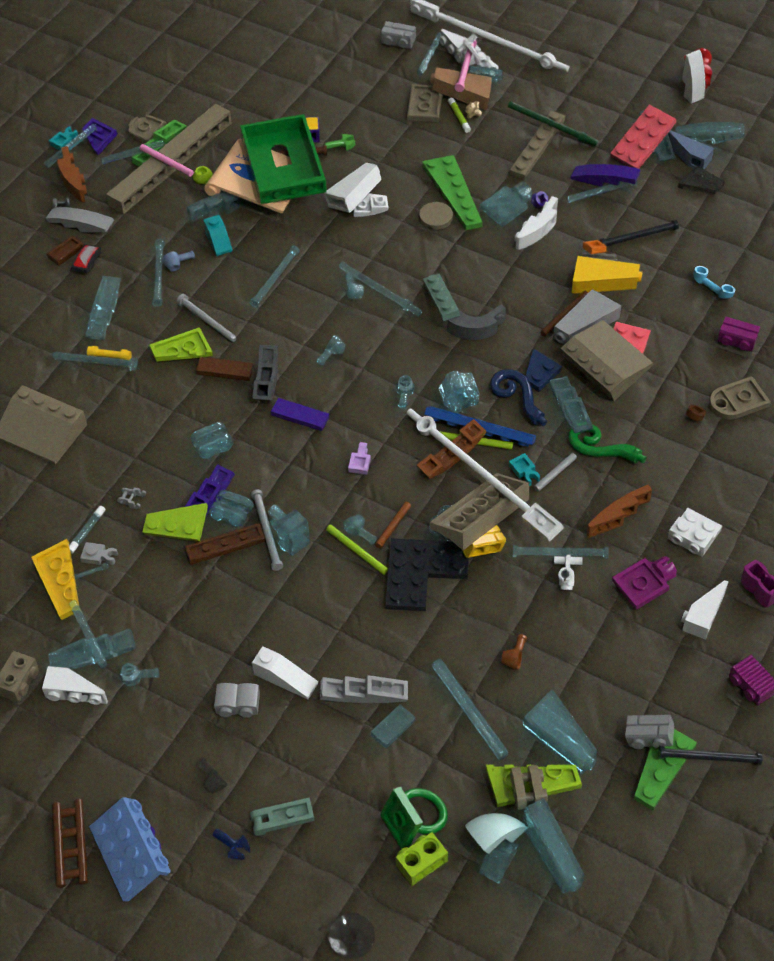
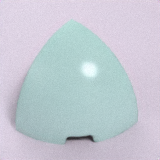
[465,813,528,854]

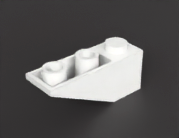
[440,29,481,66]
[42,666,108,705]

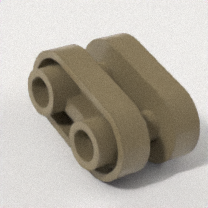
[510,765,548,810]

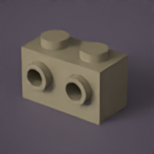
[0,651,39,703]

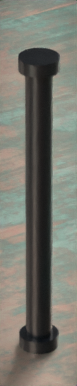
[599,219,679,246]
[657,746,763,766]

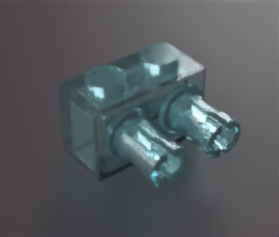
[269,505,310,556]

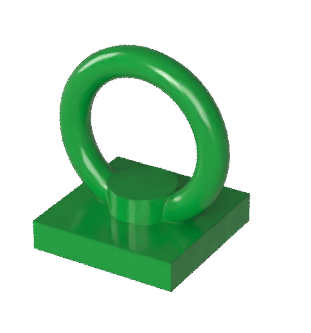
[380,787,448,849]

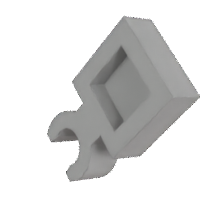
[80,542,118,565]

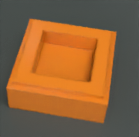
[583,240,607,254]

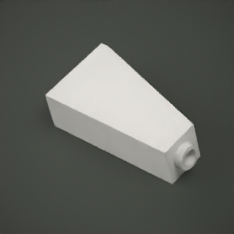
[324,163,382,213]

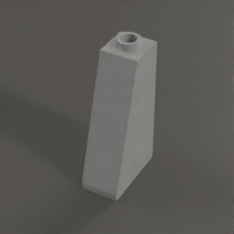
[553,289,621,345]

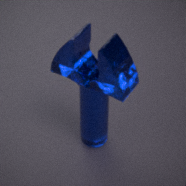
[213,828,251,860]

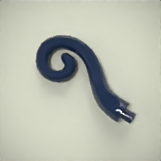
[490,369,547,426]

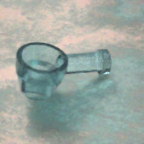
[345,273,364,300]
[316,335,346,365]
[396,375,415,409]
[343,514,378,545]
[120,663,159,686]

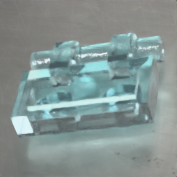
[470,65,504,82]

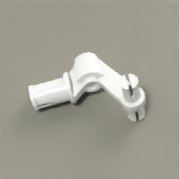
[457,33,498,74]
[554,555,583,590]

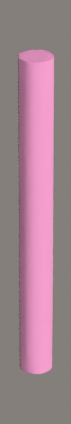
[140,144,194,177]

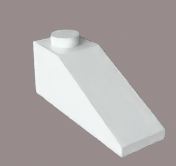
[681,580,728,640]
[252,646,318,699]

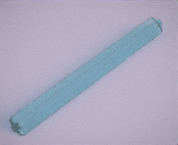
[432,659,508,760]

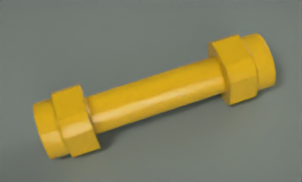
[87,346,132,362]

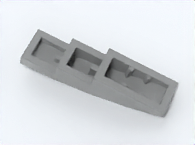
[46,207,114,233]
[320,675,408,703]

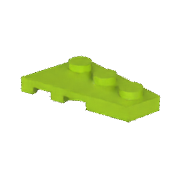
[149,327,213,362]
[142,503,208,542]

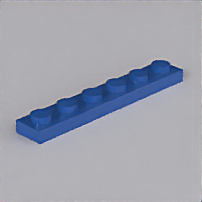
[424,406,536,446]

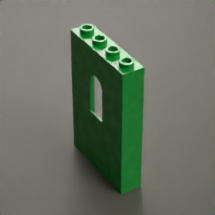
[240,114,327,204]

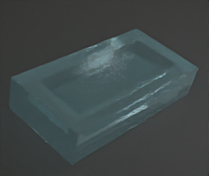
[371,704,416,749]

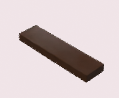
[184,523,266,565]

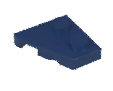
[525,349,562,392]

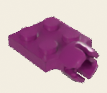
[612,556,677,610]

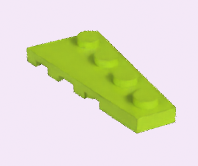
[486,765,582,807]

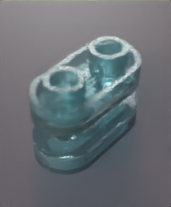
[190,422,234,459]
[209,490,254,526]

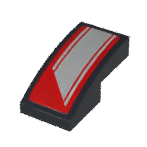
[71,244,101,273]

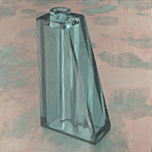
[523,690,597,775]
[523,798,584,894]

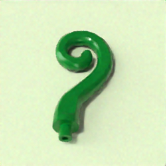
[568,423,647,463]

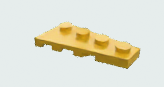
[31,539,80,620]

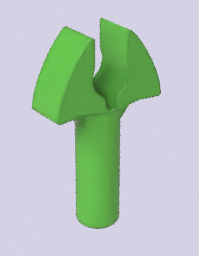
[324,134,355,151]

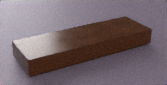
[196,357,254,381]

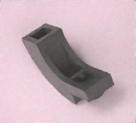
[447,305,506,340]
[253,345,279,400]

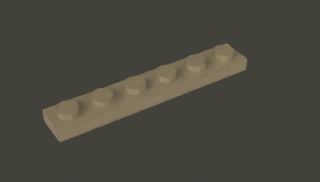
[510,111,566,180]

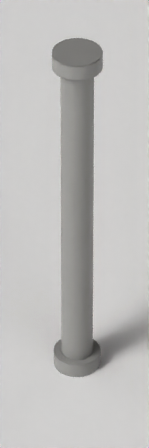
[251,489,283,571]

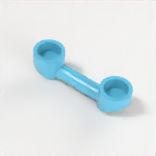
[693,266,735,298]

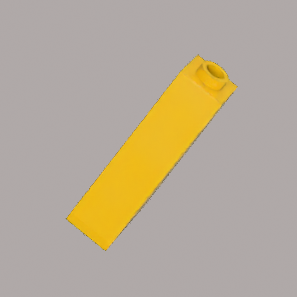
[572,256,642,294]

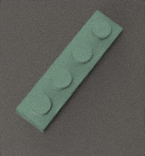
[423,274,460,321]

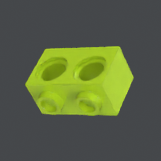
[396,832,448,886]

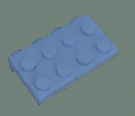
[89,797,170,901]

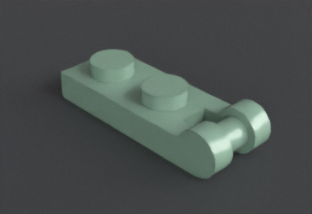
[250,797,315,836]

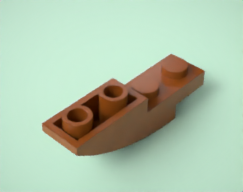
[57,146,87,202]

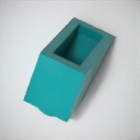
[203,215,233,256]

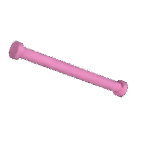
[455,40,477,92]

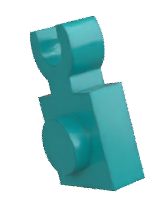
[49,126,78,151]
[509,453,540,486]

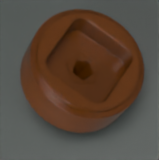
[686,405,706,421]

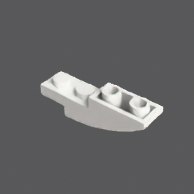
[514,196,558,250]

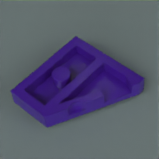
[82,118,118,155]

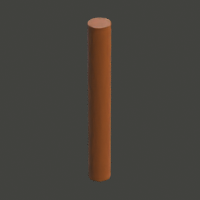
[375,502,411,549]

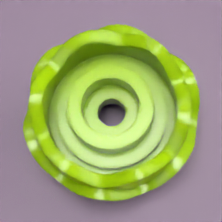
[192,166,213,184]

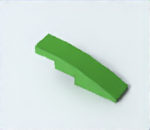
[132,120,187,167]

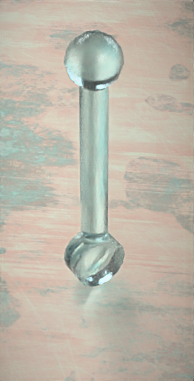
[74,563,109,581]

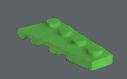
[634,729,697,811]

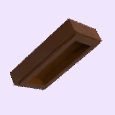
[47,235,84,266]

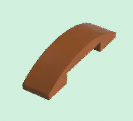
[417,419,486,479]

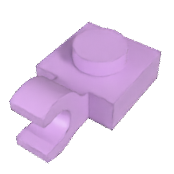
[348,442,371,475]

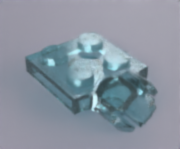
[480,182,532,227]

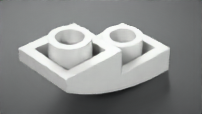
[353,196,388,217]

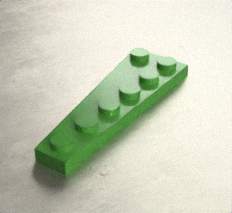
[423,155,482,230]

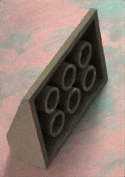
[561,320,654,401]
[0,385,87,464]

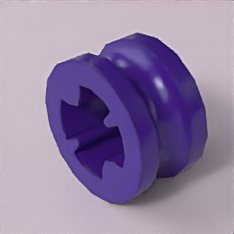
[531,191,548,208]

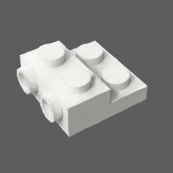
[668,508,722,557]

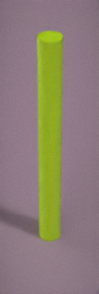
[439,431,513,450]
[326,525,388,575]

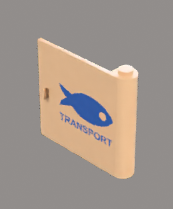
[204,139,292,213]

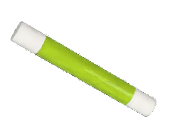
[448,98,471,133]

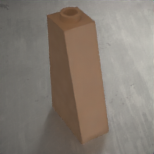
[430,67,492,110]

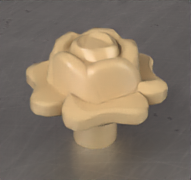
[465,101,482,119]

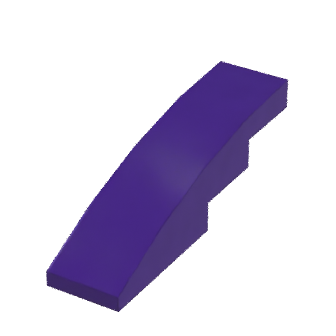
[571,164,640,187]
[185,464,235,516]

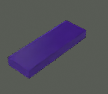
[271,398,329,431]

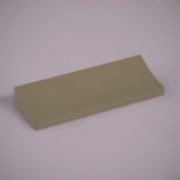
[430,473,529,550]

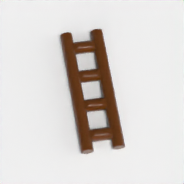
[52,799,88,888]

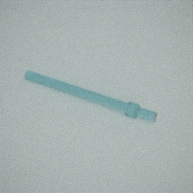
[339,262,422,316]

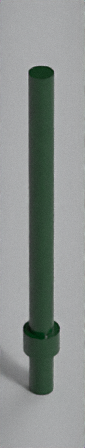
[508,101,599,146]

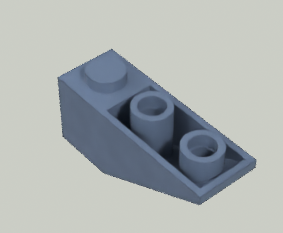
[667,130,714,172]

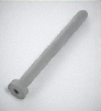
[176,294,236,342]

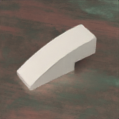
[682,50,705,104]

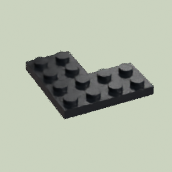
[386,538,469,611]

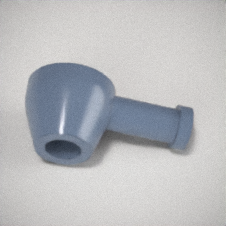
[162,251,195,272]

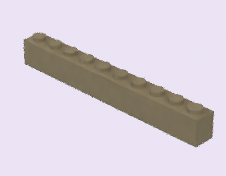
[106,104,232,215]

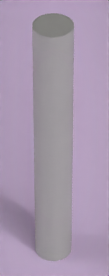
[534,453,577,492]

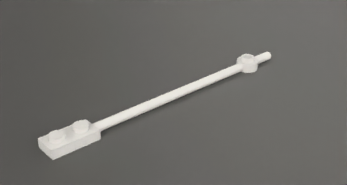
[411,0,570,72]
[407,409,564,542]

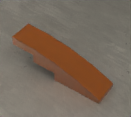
[586,484,652,538]

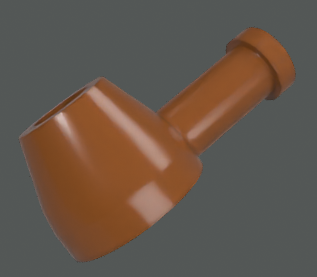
[502,634,527,670]

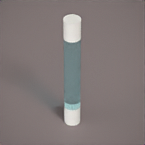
[70,506,106,554]

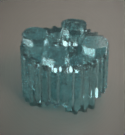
[438,371,480,413]

